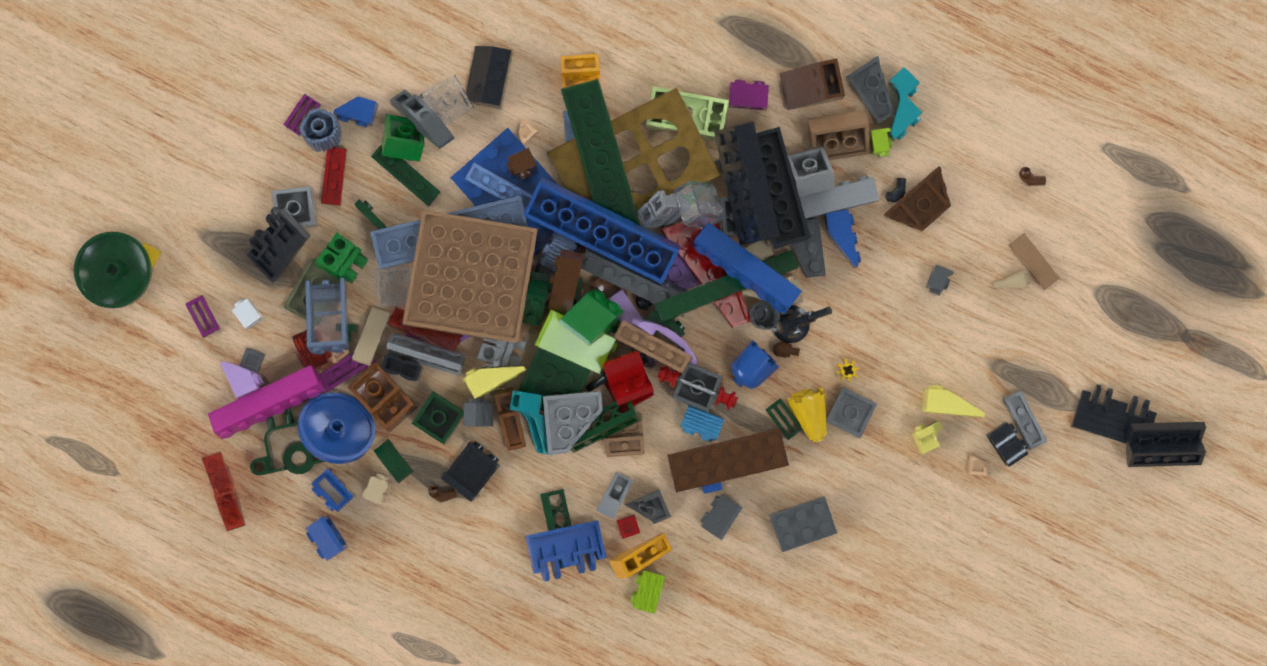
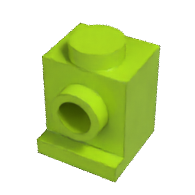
[869,128,892,158]

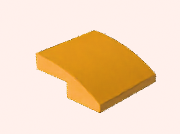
[560,54,600,88]

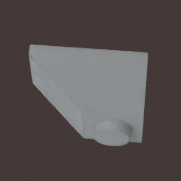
[596,471,633,519]

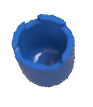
[731,340,780,389]

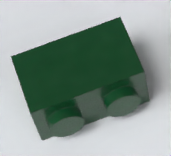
[522,279,549,327]

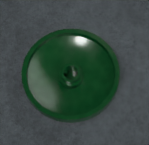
[74,232,152,309]

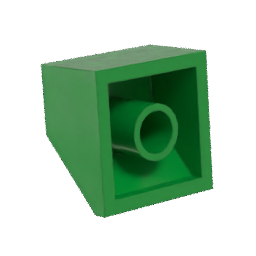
[382,114,425,162]

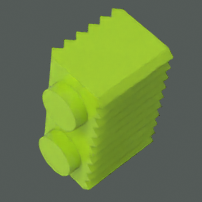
[630,569,666,614]

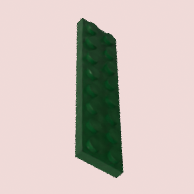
[561,78,641,226]

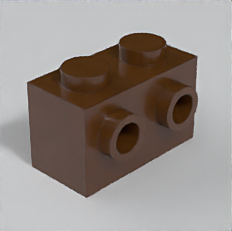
[506,148,538,180]

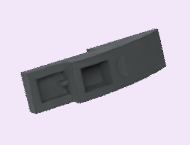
[390,90,454,149]

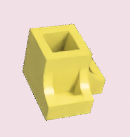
[911,421,943,454]

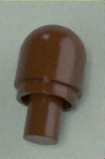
[773,342,800,358]

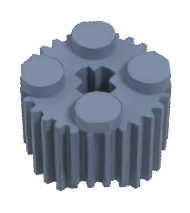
[299,108,342,152]
[538,231,580,273]

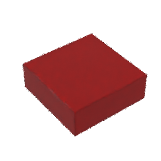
[616,514,641,539]

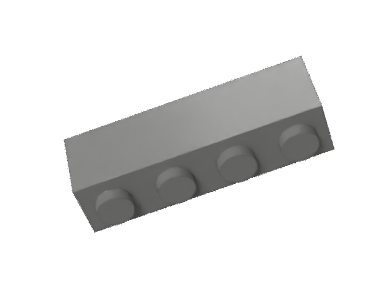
[800,176,880,220]

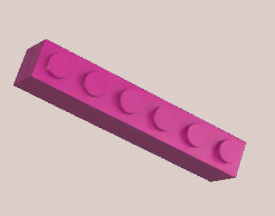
[208,365,325,439]

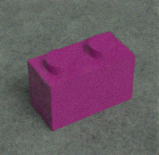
[728,80,769,111]

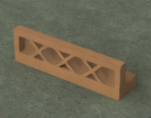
[614,320,693,374]

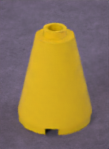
[787,387,827,442]

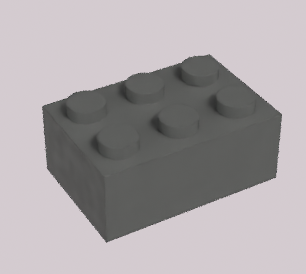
[769,496,837,552]

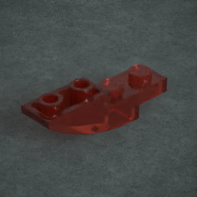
[387,308,463,352]
[202,451,246,531]

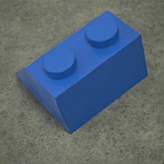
[306,515,349,561]

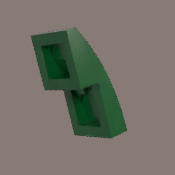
[374,439,414,483]

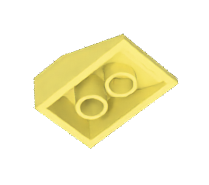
[463,366,527,399]
[922,385,985,417]

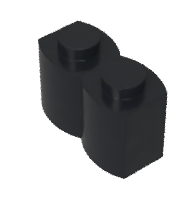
[381,354,424,381]
[985,422,1028,467]

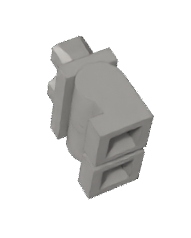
[637,191,691,228]
[477,338,526,367]

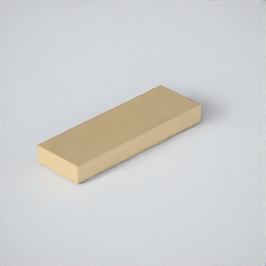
[352,307,390,366]

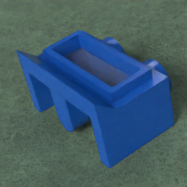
[311,468,356,512]

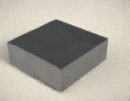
[240,348,265,372]

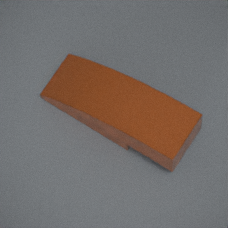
[494,387,526,451]

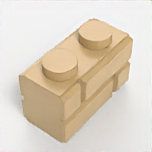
[362,473,392,504]

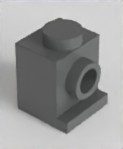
[926,265,954,296]

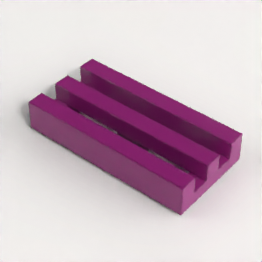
[283,93,321,136]
[185,295,221,338]

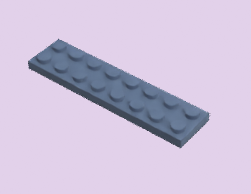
[371,196,528,270]

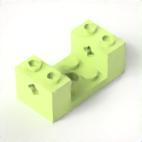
[646,87,729,141]

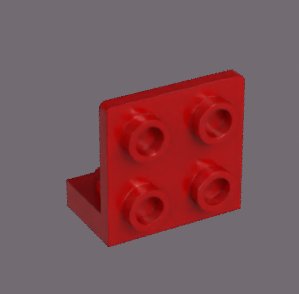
[602,350,654,405]

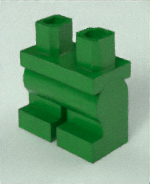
[315,232,368,284]

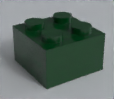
[411,391,464,445]

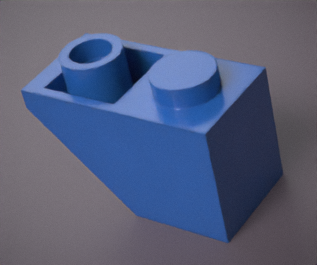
[333,97,379,128]

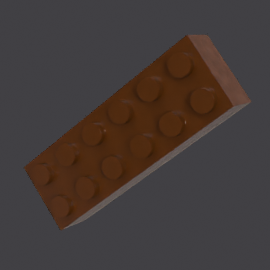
[667,428,789,493]

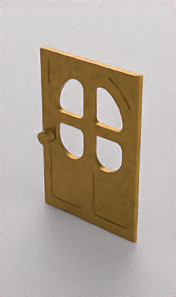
[547,88,720,211]

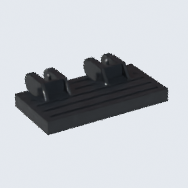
[247,206,311,283]
[1071,384,1157,444]

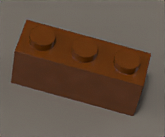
[546,249,584,313]

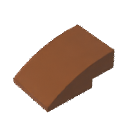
[348,362,418,433]

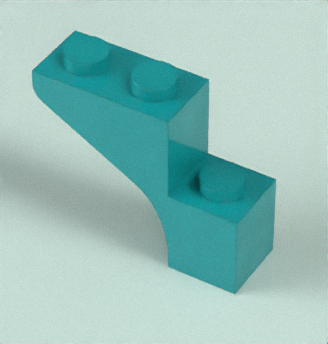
[888,67,923,141]
[510,391,553,456]

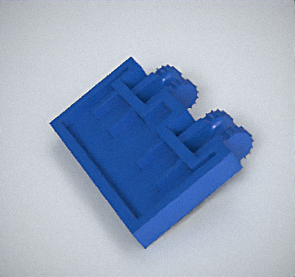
[525,520,606,582]

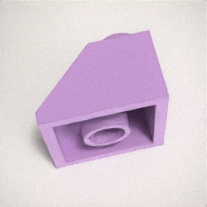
[220,361,265,398]

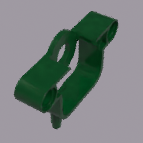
[250,405,325,476]

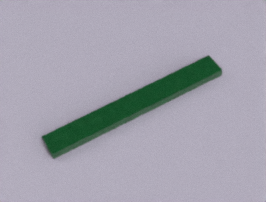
[654,250,799,323]

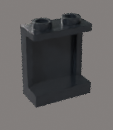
[441,441,500,502]

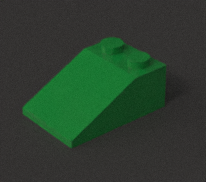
[559,288,625,345]

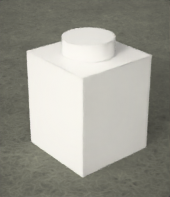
[232,299,264,330]

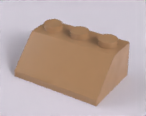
[808,110,870,160]

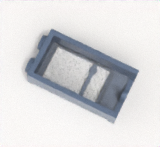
[306,278,349,354]

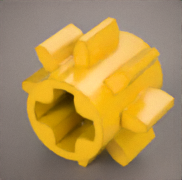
[835,359,860,382]

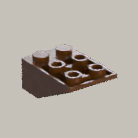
[779,58,845,111]

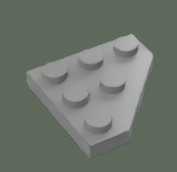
[543,391,603,455]

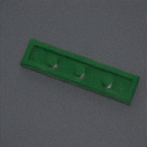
[371,144,441,207]

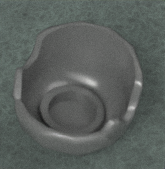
[749,301,780,330]

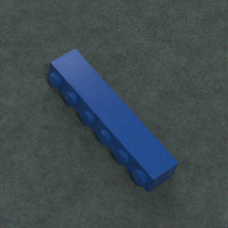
[692,222,802,314]

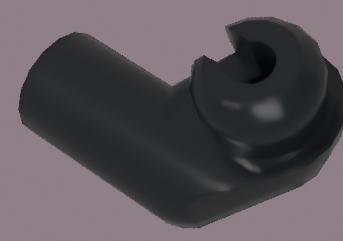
[885,178,906,203]

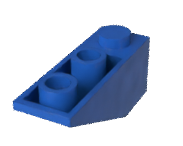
[824,210,861,268]

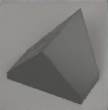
[624,489,671,524]

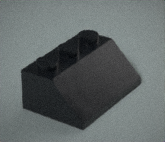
[464,46,513,109]

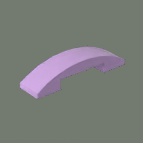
[631,319,697,365]

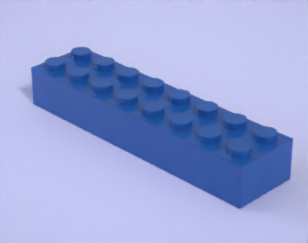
[523,177,681,284]

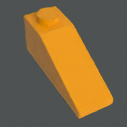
[609,533,672,578]

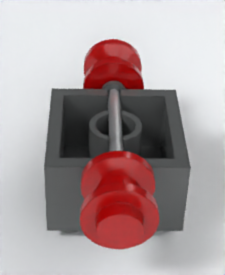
[657,363,738,412]

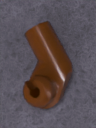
[1019,167,1046,186]
[428,485,457,503]

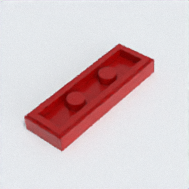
[321,147,347,206]

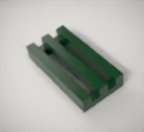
[765,398,803,440]

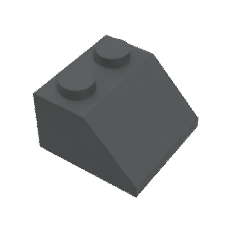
[700,494,743,540]

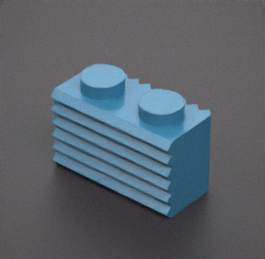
[680,405,724,442]

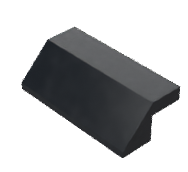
[1126,422,1206,467]

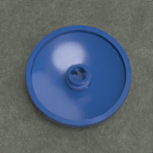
[297,392,375,464]

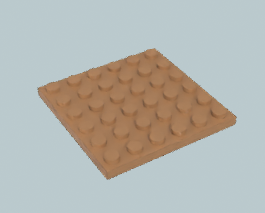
[402,210,538,344]

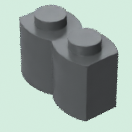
[463,399,494,427]

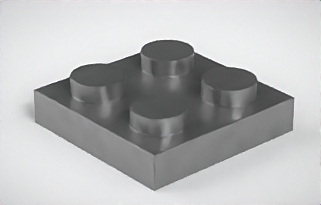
[826,387,877,438]

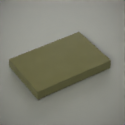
[284,258,340,326]

